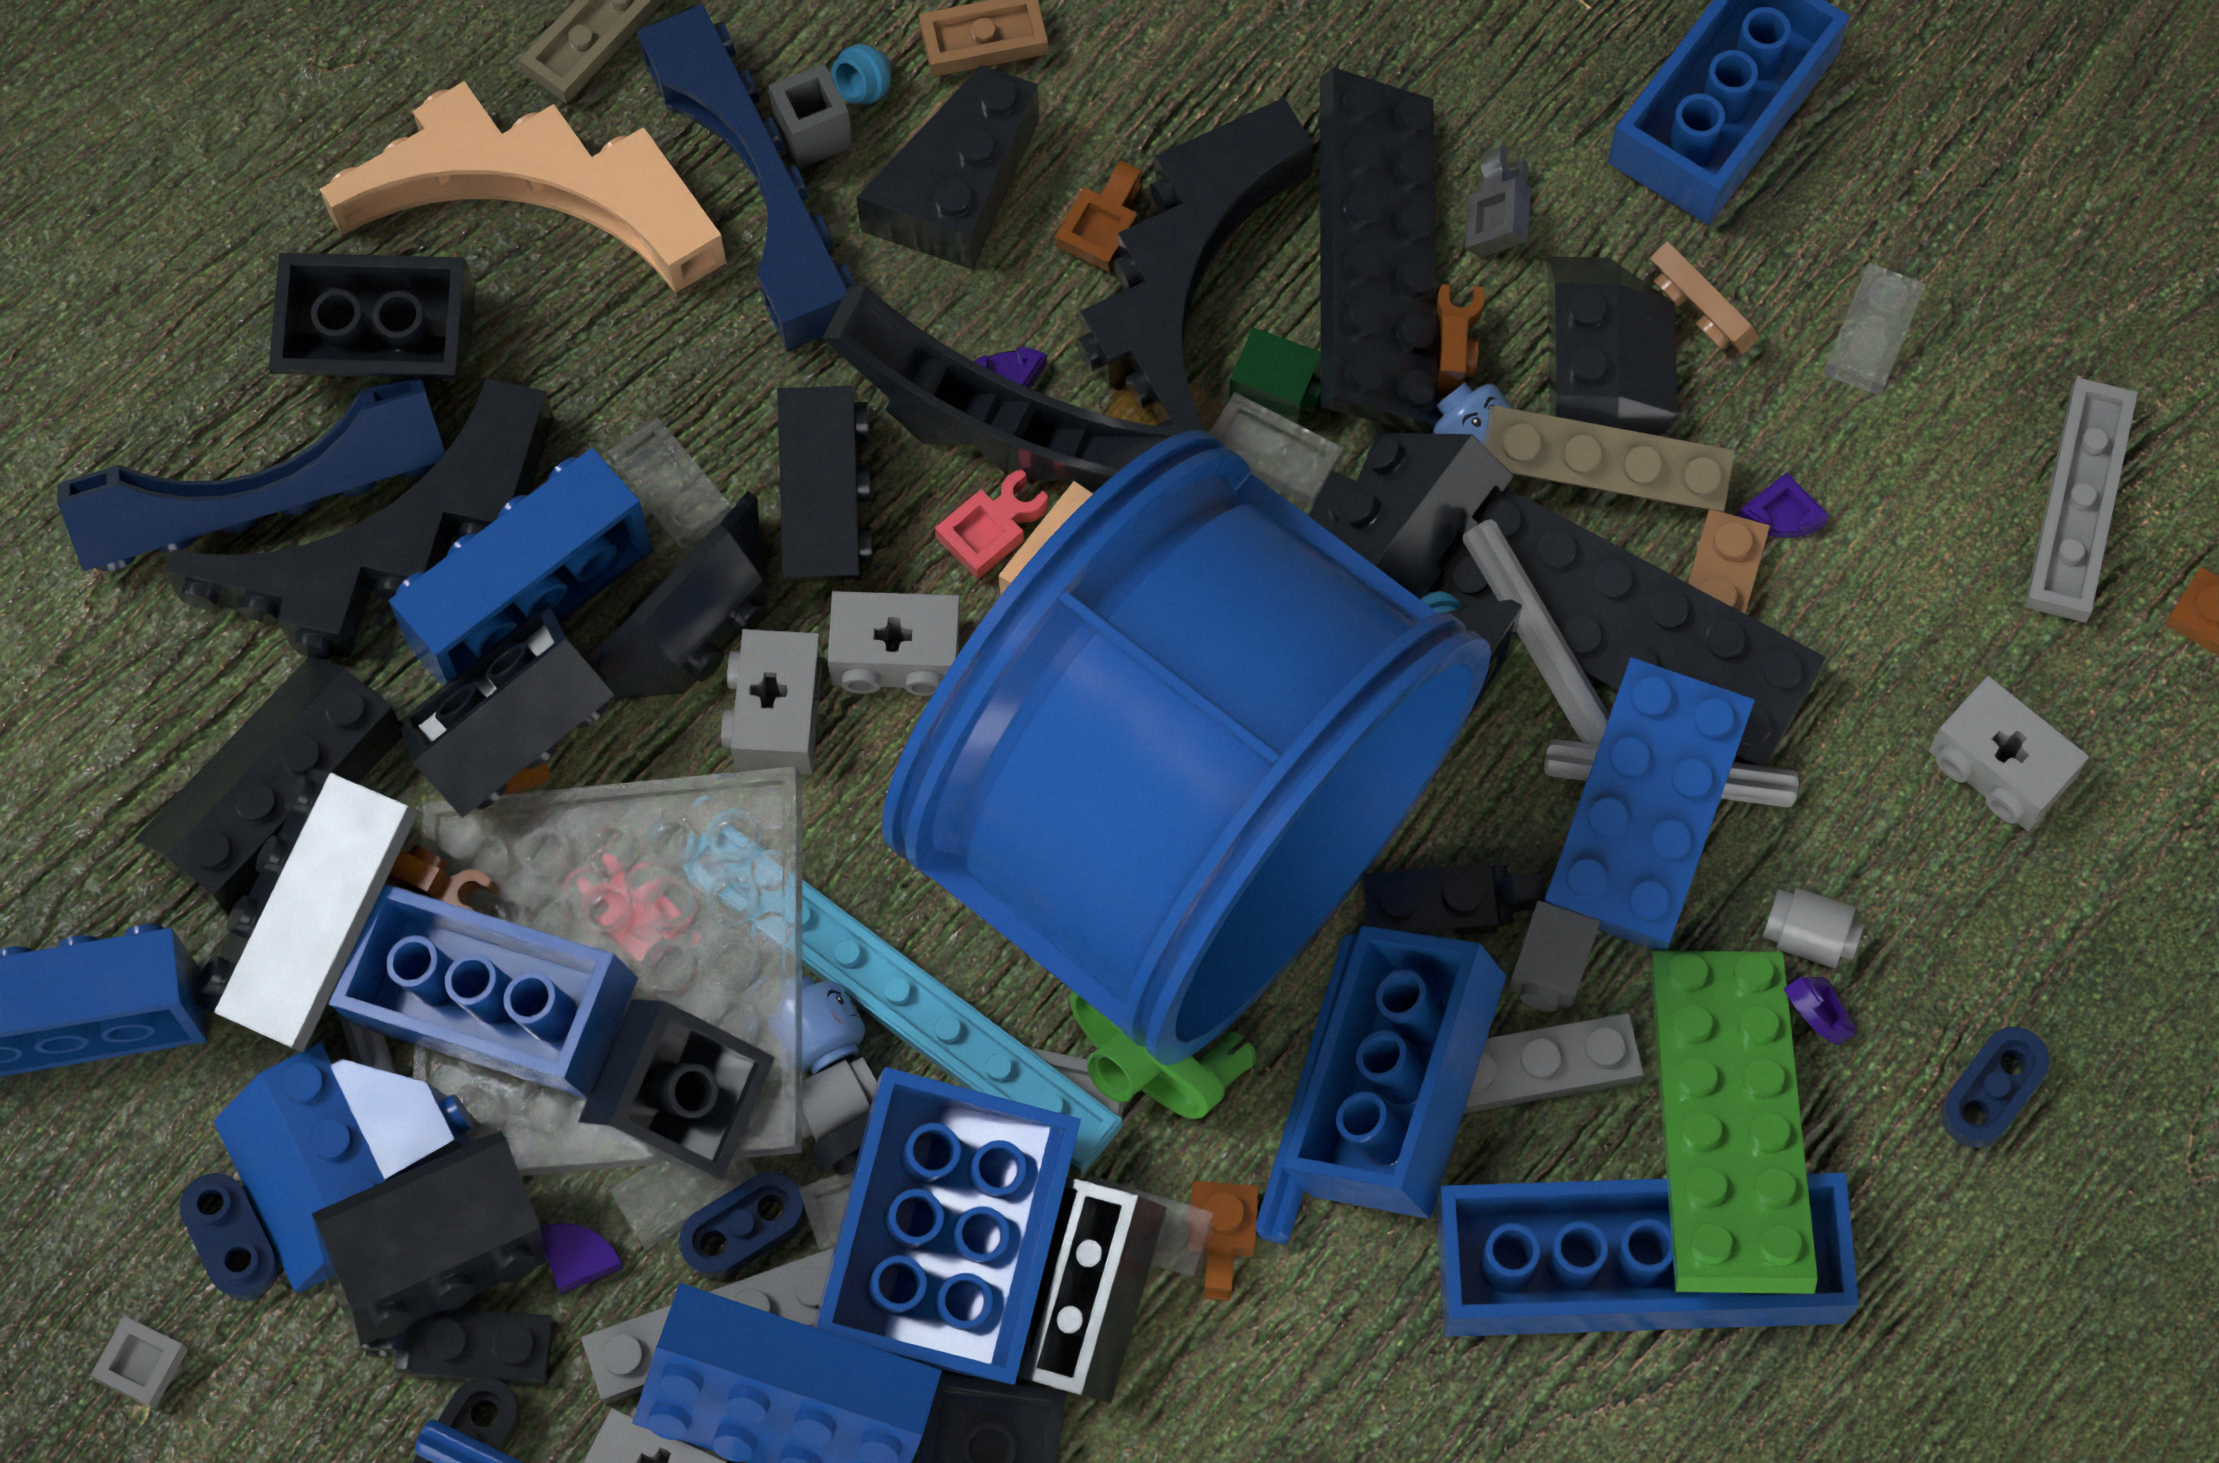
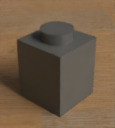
[768,63,853,170]
[1508,901,1600,1012]

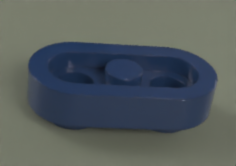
[1941,1027,2049,1148]
[679,1172,805,1279]
[180,1173,279,1301]

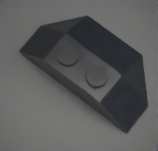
[1547,257,1678,484]
[591,491,768,700]

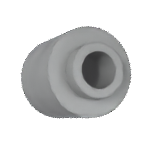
[1762,888,1864,969]
[783,1057,877,1143]

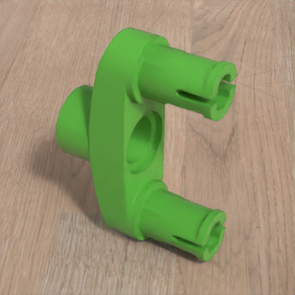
[1070,991,1257,1119]

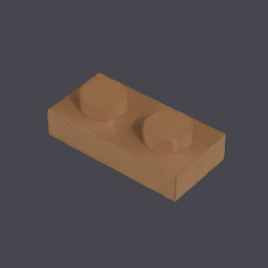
[919,0,1048,77]
[1650,241,1760,355]
[1688,509,1770,614]

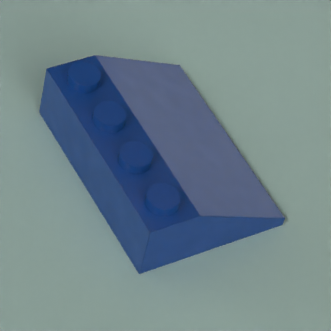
[813,1067,1081,1385]

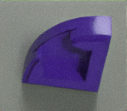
[974,347,1047,389]
[1739,472,1830,538]
[1783,976,1857,1045]
[541,1223,624,1294]

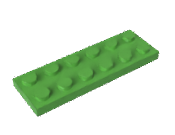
[1650,951,1817,1294]

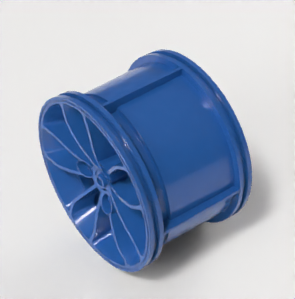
[882,430,1491,1065]

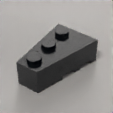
[856,65,1039,270]
[777,386,873,582]
[1332,433,1514,600]
[1020,1177,1167,1403]

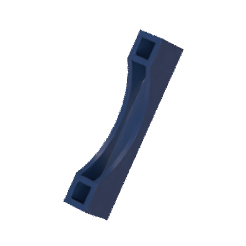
[637,4,855,351]
[57,378,446,572]

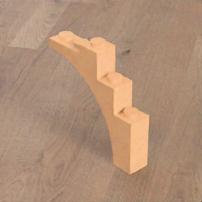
[320,81,727,293]

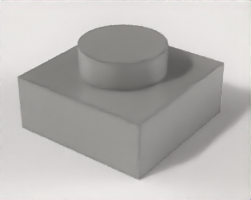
[90,1316,188,1410]

